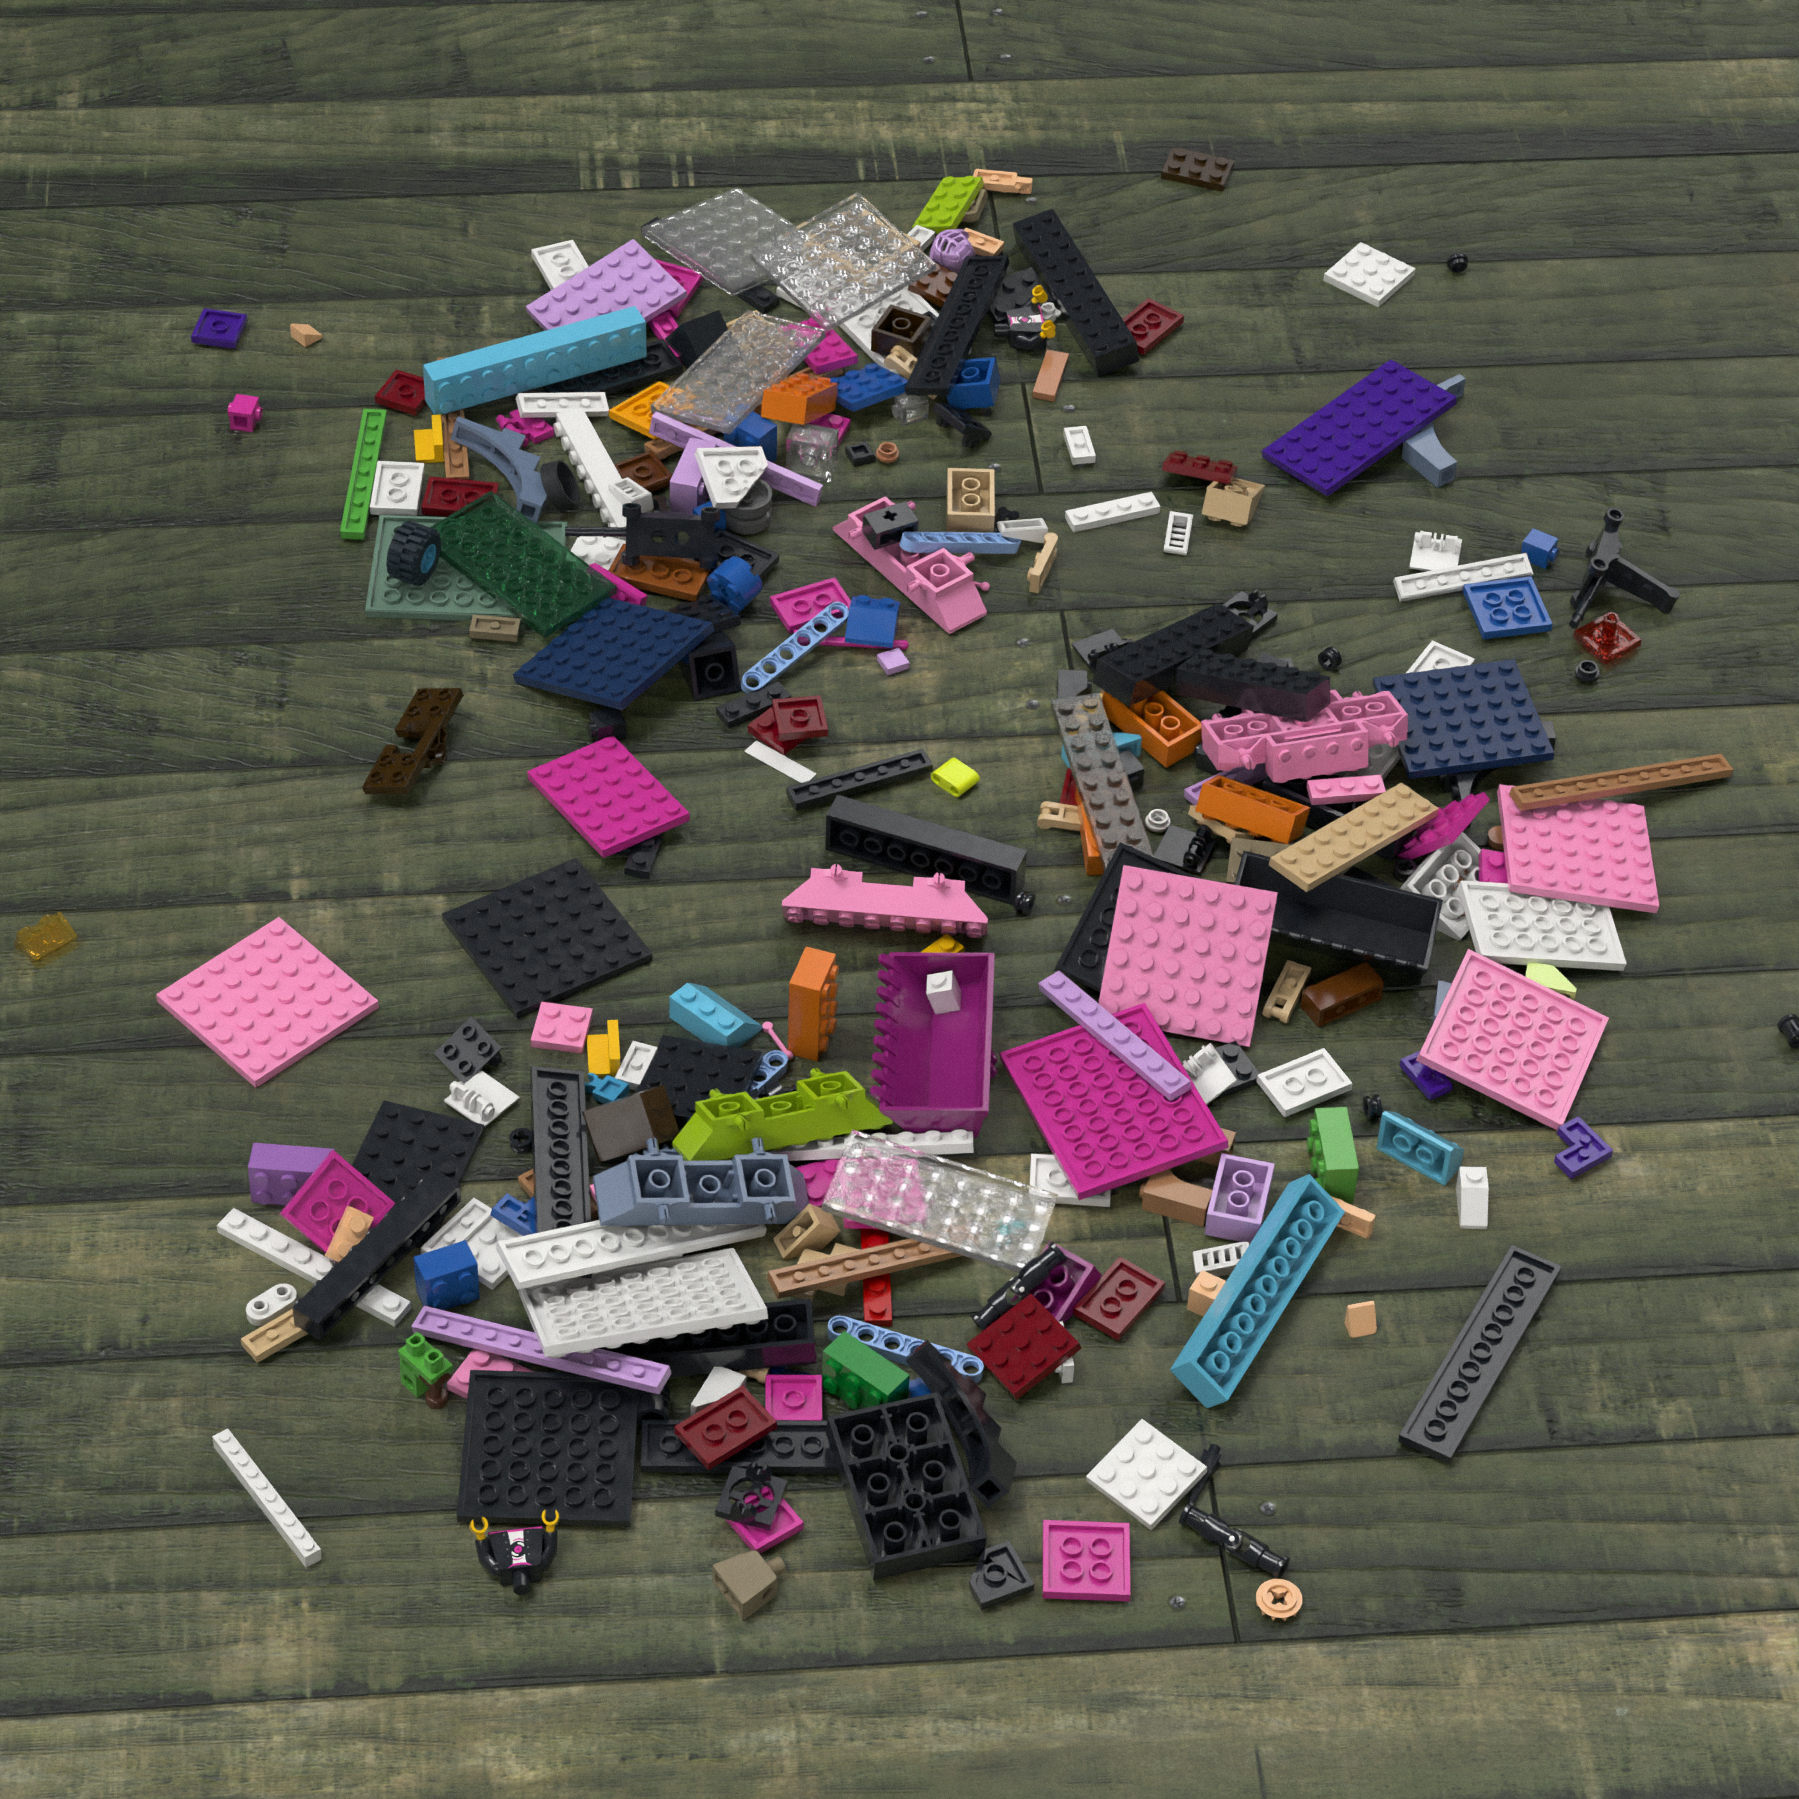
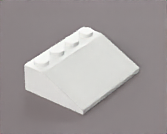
[1400,832,1481,941]

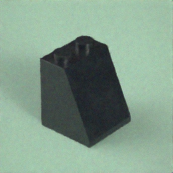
[665,310,742,380]
[678,631,741,700]

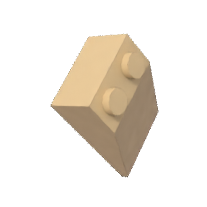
[1202,478,1265,527]

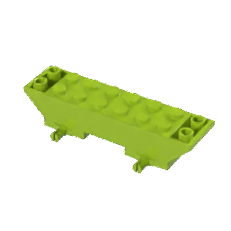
[672,1068,893,1161]

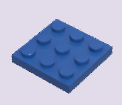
[830,363,908,412]
[1463,576,1552,639]

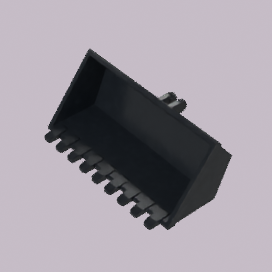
[1234,850,1443,979]

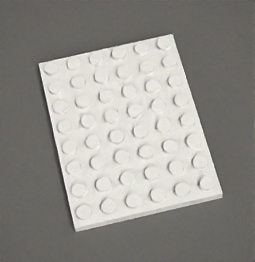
[518,1248,768,1358]

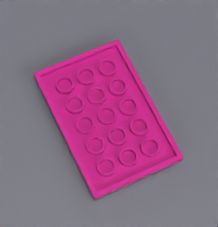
[527,736,690,858]

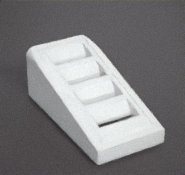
[608,477,654,513]
[1163,511,1193,556]
[997,518,1048,543]
[1193,1242,1249,1276]

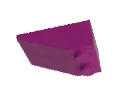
[1011,1240,1102,1324]

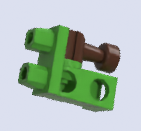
[398,1332,453,1409]

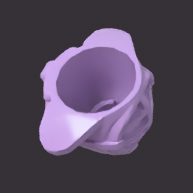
[929,229,976,274]

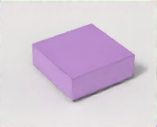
[877,647,910,675]

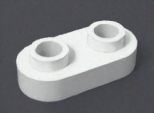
[246,1284,297,1326]

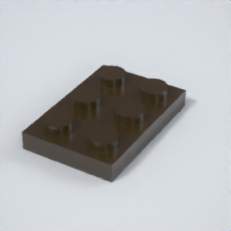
[1161,147,1235,192]

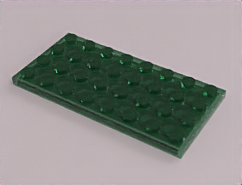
[430,491,617,638]

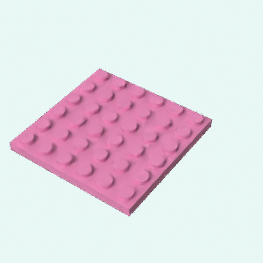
[1497,784,1659,913]
[1098,865,1278,1047]
[156,917,379,1088]
[1416,949,1609,1131]

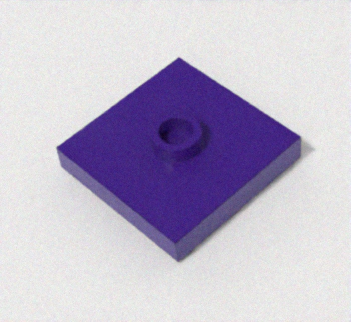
[191,308,248,349]

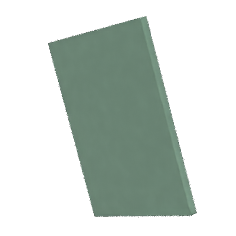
[365,515,568,624]

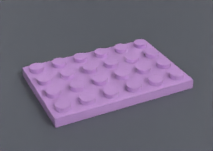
[525,239,687,331]

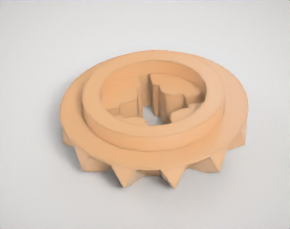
[1256,1579,1302,1621]

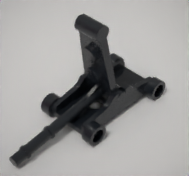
[565,496,720,570]
[1569,507,1680,629]

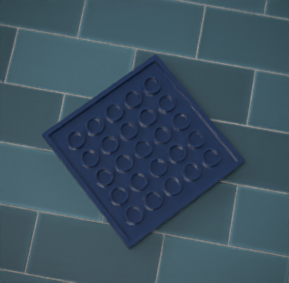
[513,597,715,710]
[1373,659,1554,779]

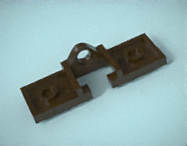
[362,688,464,794]

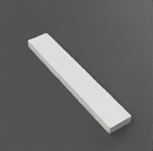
[1393,553,1533,602]

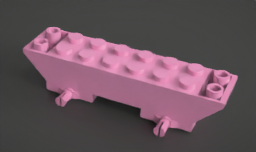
[833,496,987,634]
[782,864,988,938]

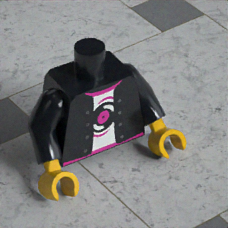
[993,285,1056,350]
[469,1510,560,1595]

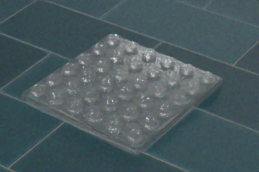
[641,187,828,296]
[750,192,936,332]

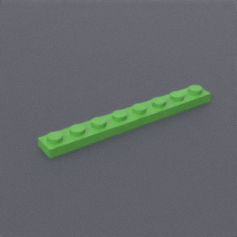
[340,409,387,540]

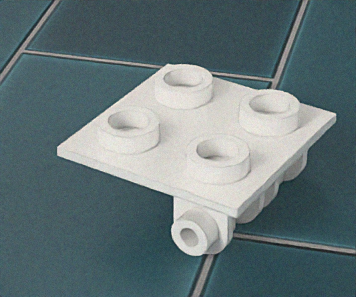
[1409,530,1462,571]
[1183,1043,1237,1105]
[444,1070,520,1127]

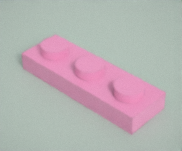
[1307,775,1386,805]

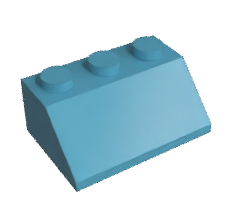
[669,983,762,1048]
[1376,1111,1464,1186]

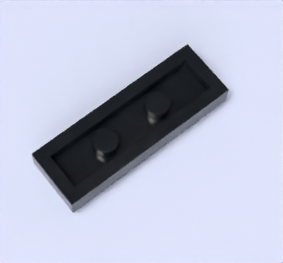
[716,681,791,729]

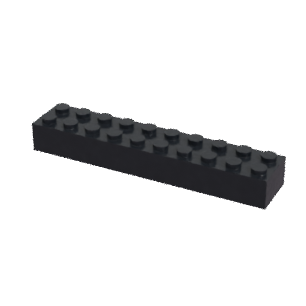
[1012,209,1139,377]

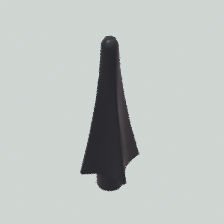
[1187,1444,1221,1505]

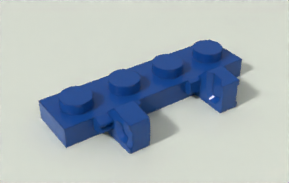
[490,1193,535,1236]

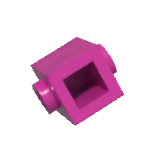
[228,394,263,432]

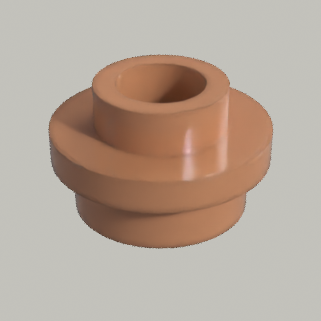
[876,442,899,463]

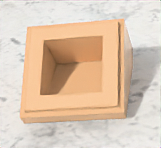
[290,324,323,347]
[1344,1301,1377,1338]

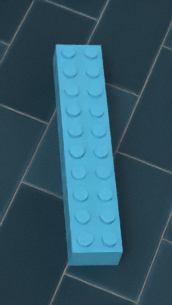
[423,306,646,415]
[1170,1174,1345,1408]

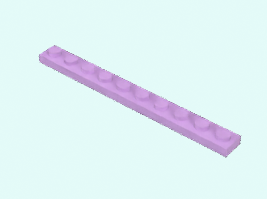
[411,1306,671,1394]

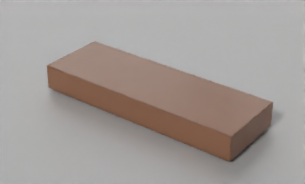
[1032,350,1069,402]

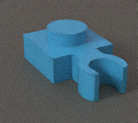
[584,1073,630,1104]

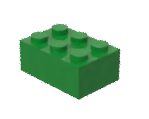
[822,1331,910,1410]

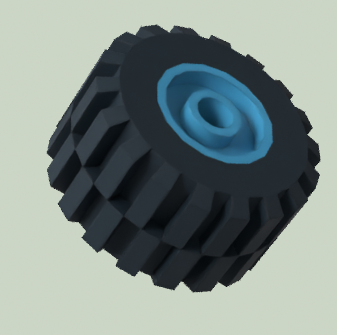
[386,521,441,586]

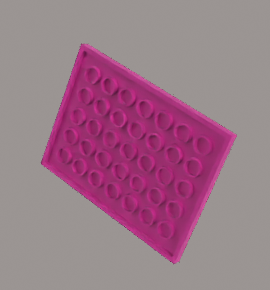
[999,1003,1229,1200]

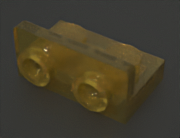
[13,912,78,964]

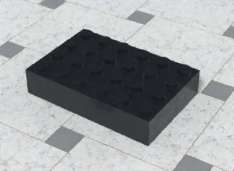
[826,1392,987,1580]

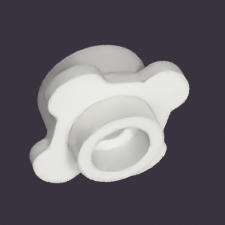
[1041,302,1061,322]

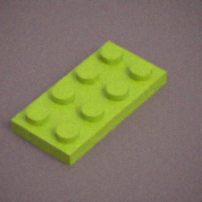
[912,176,984,234]

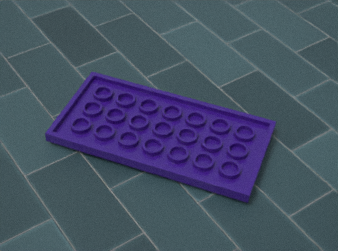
[1262,359,1457,497]

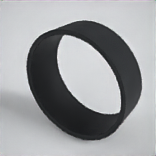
[540,460,580,512]

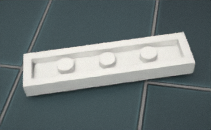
[516,392,609,418]
[1065,492,1160,533]

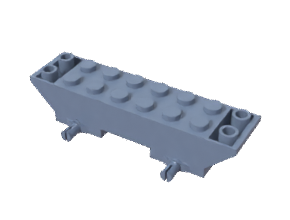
[593,1137,809,1226]

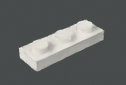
[420,1198,492,1254]

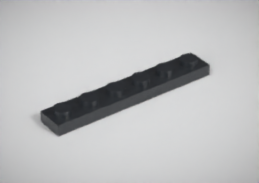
[786,749,933,811]

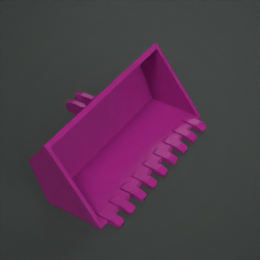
[870,952,998,1138]

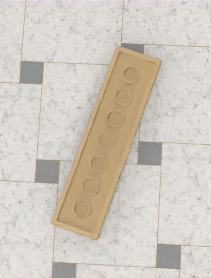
[1269,783,1439,892]

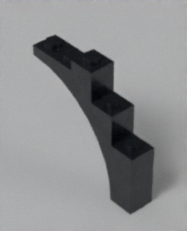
[905,1340,1017,1508]

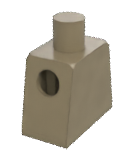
[712,1550,786,1621]

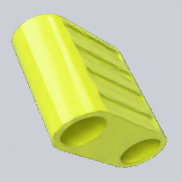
[931,758,980,797]

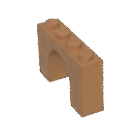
[1139,1128,1236,1227]

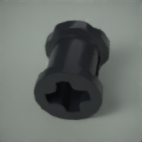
[1777,1014,1799,1048]

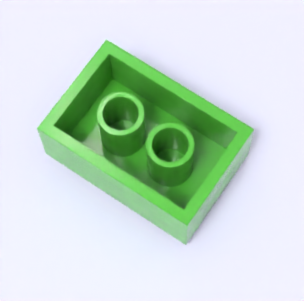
[1306,1107,1359,1203]

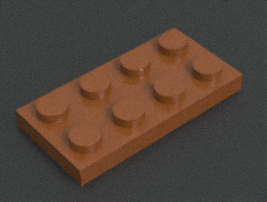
[608,544,712,602]

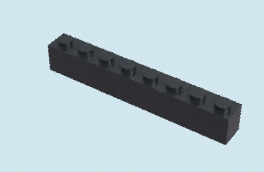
[293,1169,461,1341]

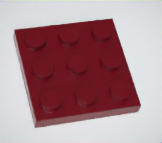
[966,1294,1082,1400]

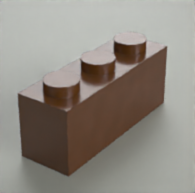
[1300,962,1384,1028]

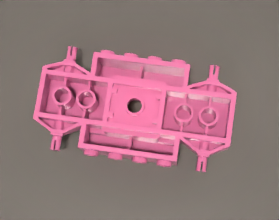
[1201,690,1408,783]

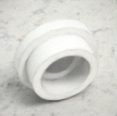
[1145,809,1170,832]

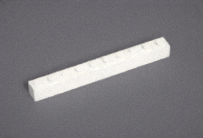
[212,1428,322,1568]

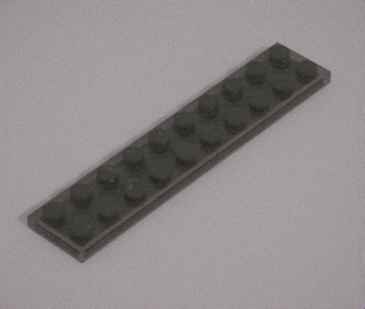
[1051,693,1154,872]

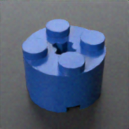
[707,556,763,614]

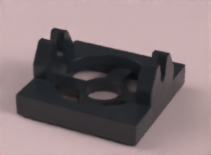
[932,403,992,449]
[1223,589,1278,639]
[715,1461,788,1531]

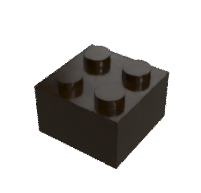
[871,304,931,358]

